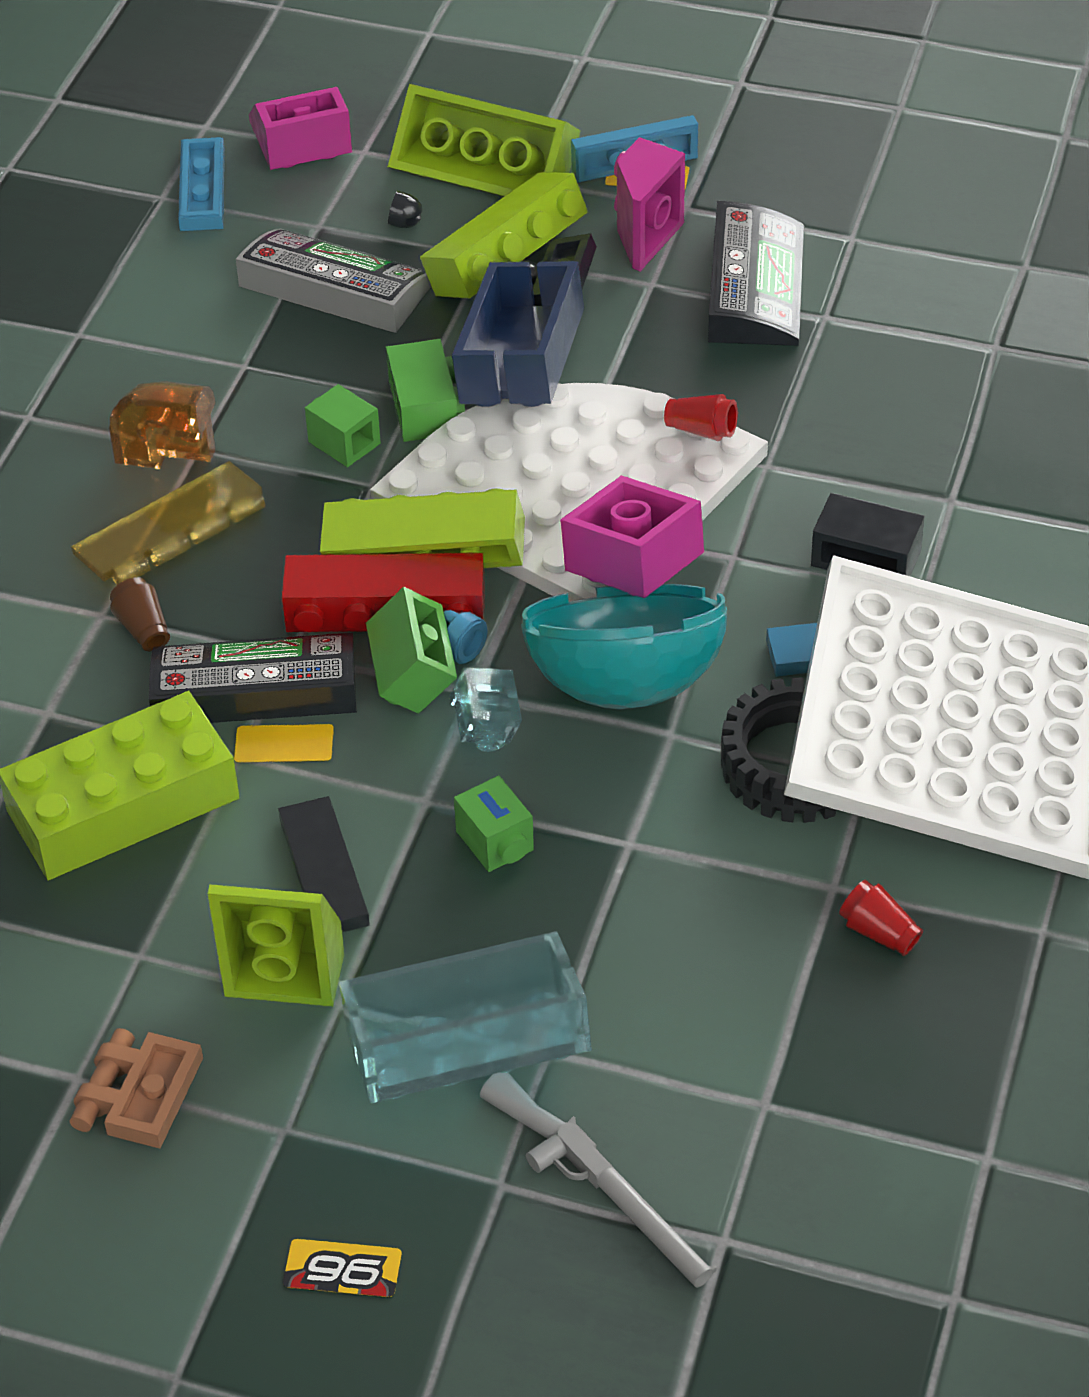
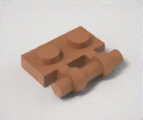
[70,1028,203,1149]

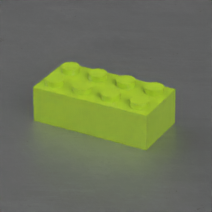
[0,691,240,881]

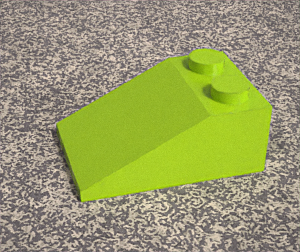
[207,884,344,1007]

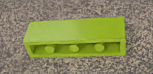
[420,172,588,299]
[320,488,525,568]

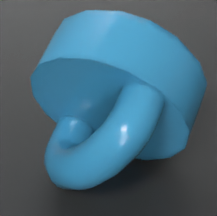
[444,610,488,664]

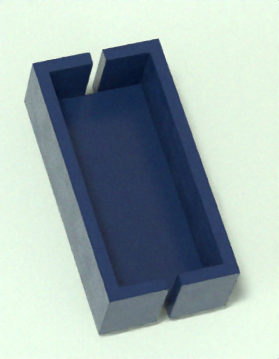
[452,261,584,407]

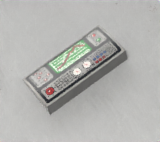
[236,228,431,333]

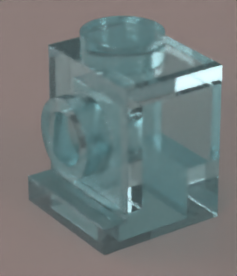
[449,668,522,752]

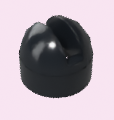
[388,191,422,228]

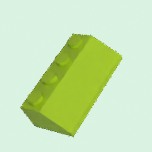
[387,84,581,197]

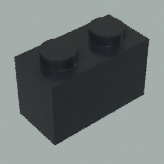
[811,493,925,576]

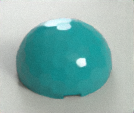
[521,584,727,709]

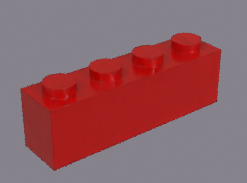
[282,553,485,632]

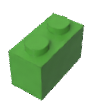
[386,339,465,442]
[366,587,457,714]

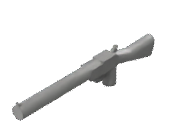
[480,1067,717,1288]

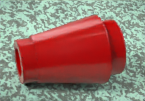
[664,394,738,441]
[839,880,924,956]

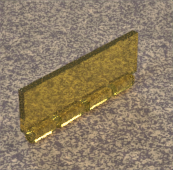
[71,461,265,585]

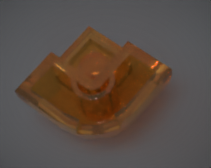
[109,381,216,469]

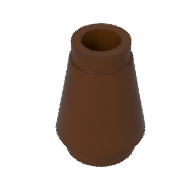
[110,577,170,652]

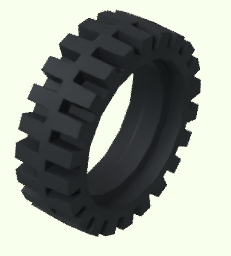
[721,677,844,823]

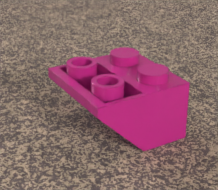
[249,87,352,170]

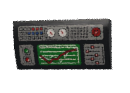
[708,200,804,346]
[149,632,357,723]

